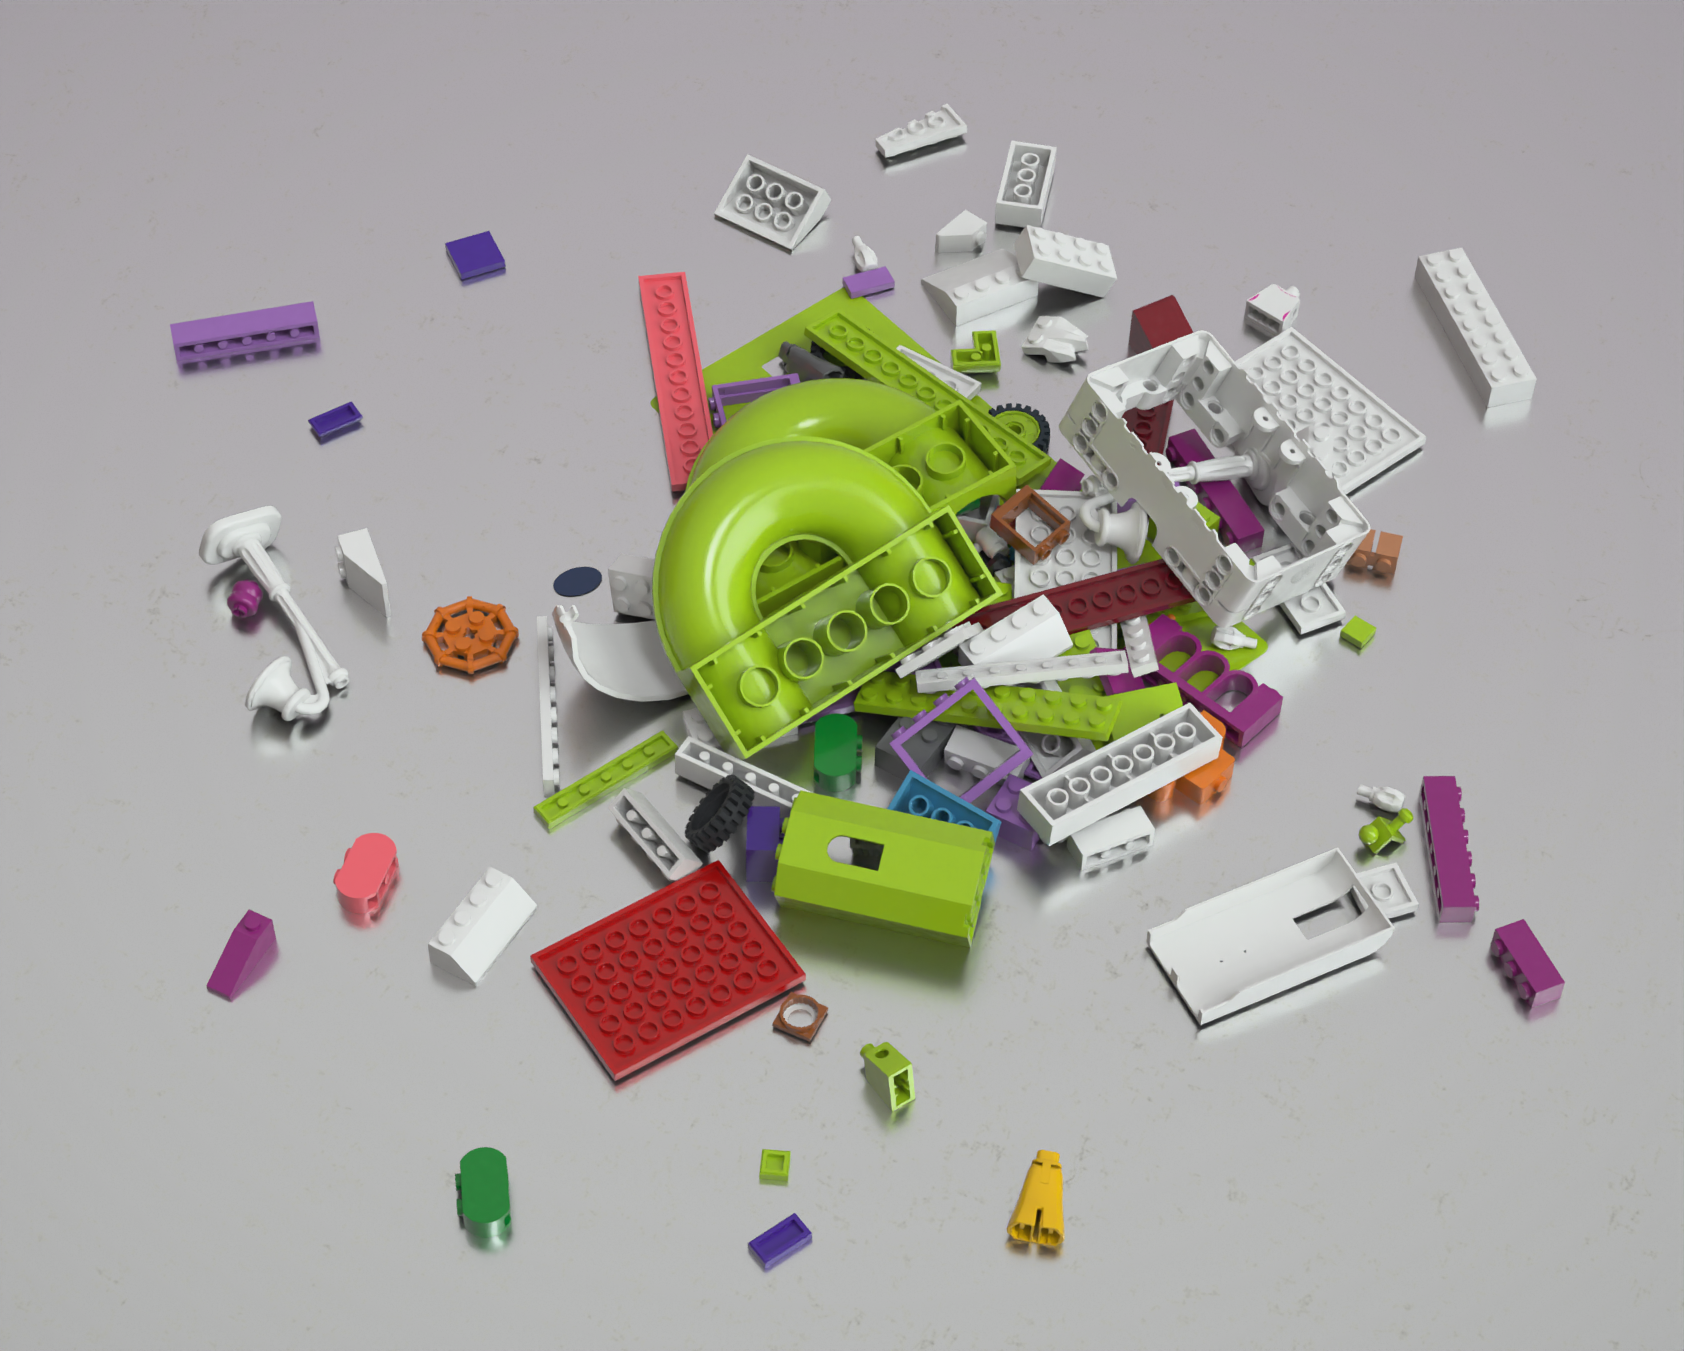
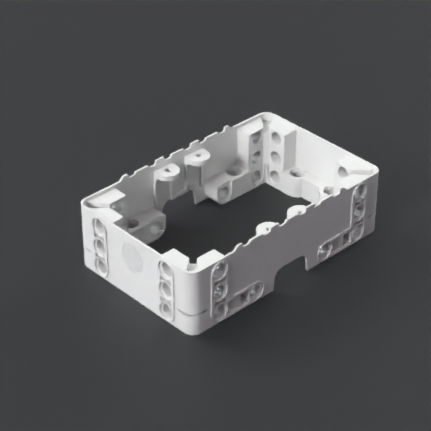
[1059,330,1370,628]

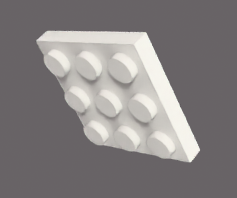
[895,622,984,679]

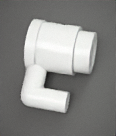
[974,525,1010,559]

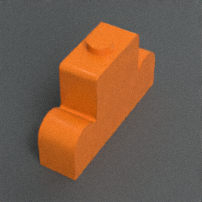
[1147,710,1235,805]

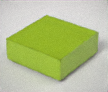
[1340,615,1376,648]
[759,1149,791,1181]

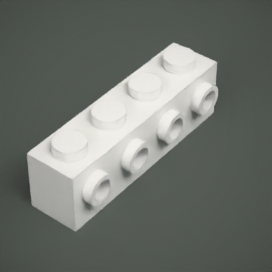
[608,788,703,882]

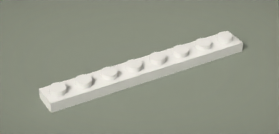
[537,616,560,796]
[915,650,1129,694]

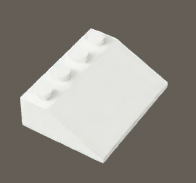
[714,154,831,251]
[921,248,1039,327]

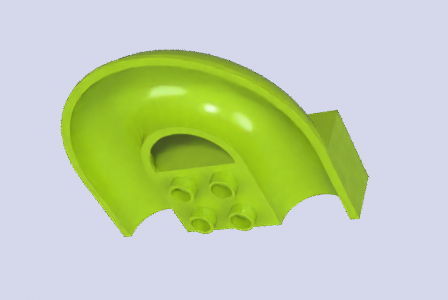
[685,378,1016,618]
[652,436,1003,760]

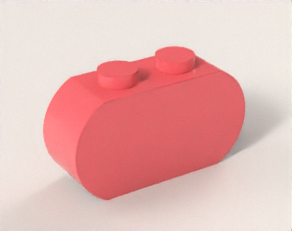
[333,833,399,914]

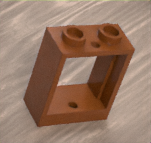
[990,485,1071,565]

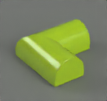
[950,330,1001,374]

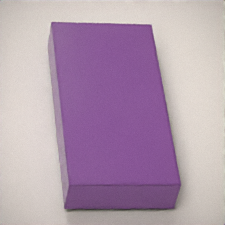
[842,266,895,299]

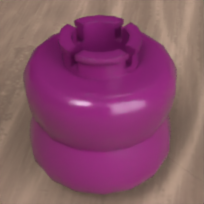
[227,580,263,618]

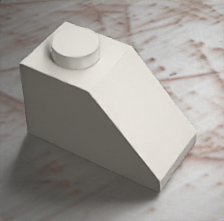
[935,210,987,253]

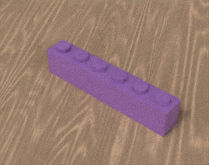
[170,301,320,361]

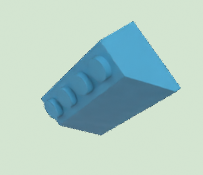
[887,770,1001,843]

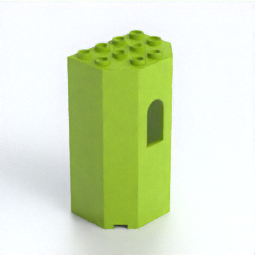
[771,790,995,948]

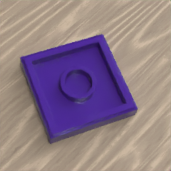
[445,231,506,280]

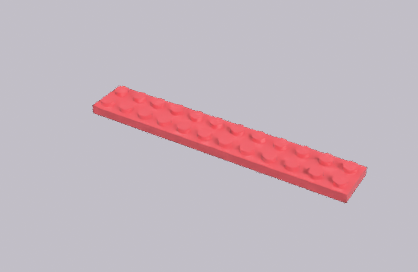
[638,272,713,492]

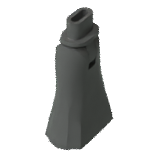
[779,341,844,382]

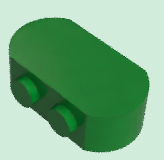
[814,713,862,792]
[455,1147,511,1238]

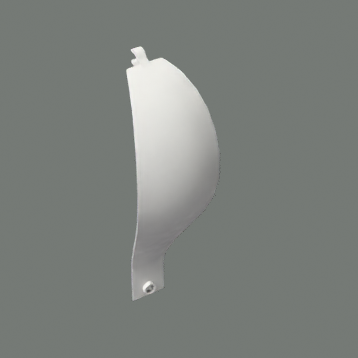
[552,593,802,702]

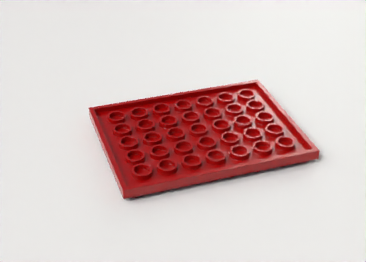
[530,860,806,1081]

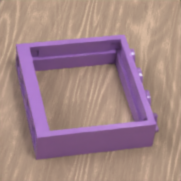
[708,373,800,428]
[889,676,1033,803]

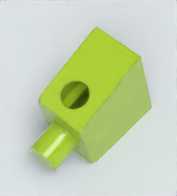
[860,1042,915,1112]

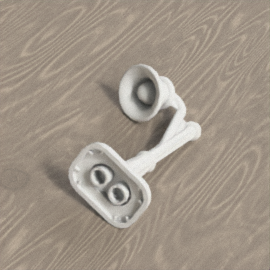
[1079,447,1278,564]
[199,506,349,721]

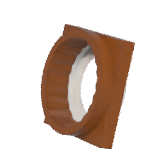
[772,992,828,1042]

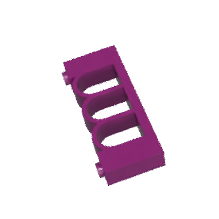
[1123,614,1283,748]

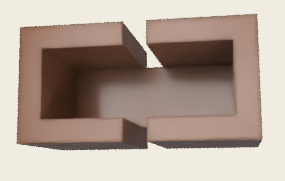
[1346,529,1403,574]

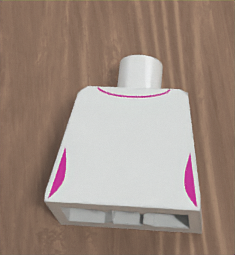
[1244,284,1300,336]

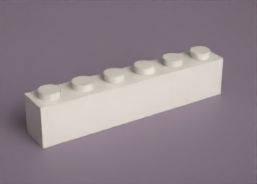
[675,736,812,818]

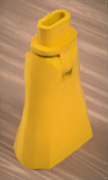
[1006,1150,1065,1246]

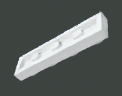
[1120,615,1159,678]

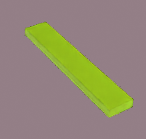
[533,730,678,829]

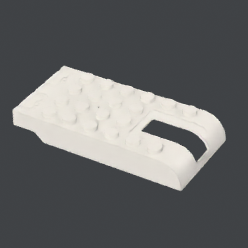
[1146,848,1395,1025]

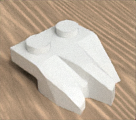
[1021,316,1088,363]

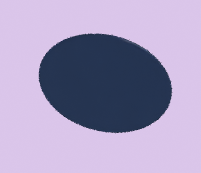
[553,567,602,596]

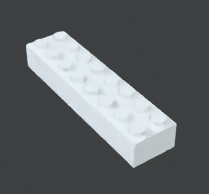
[1415,248,1537,408]
[1017,703,1223,846]

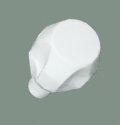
[852,236,878,272]
[1210,626,1257,650]
[1357,784,1406,813]

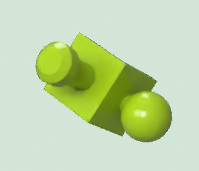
[1359,808,1413,854]

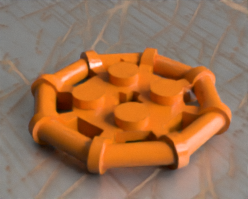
[422,596,519,674]

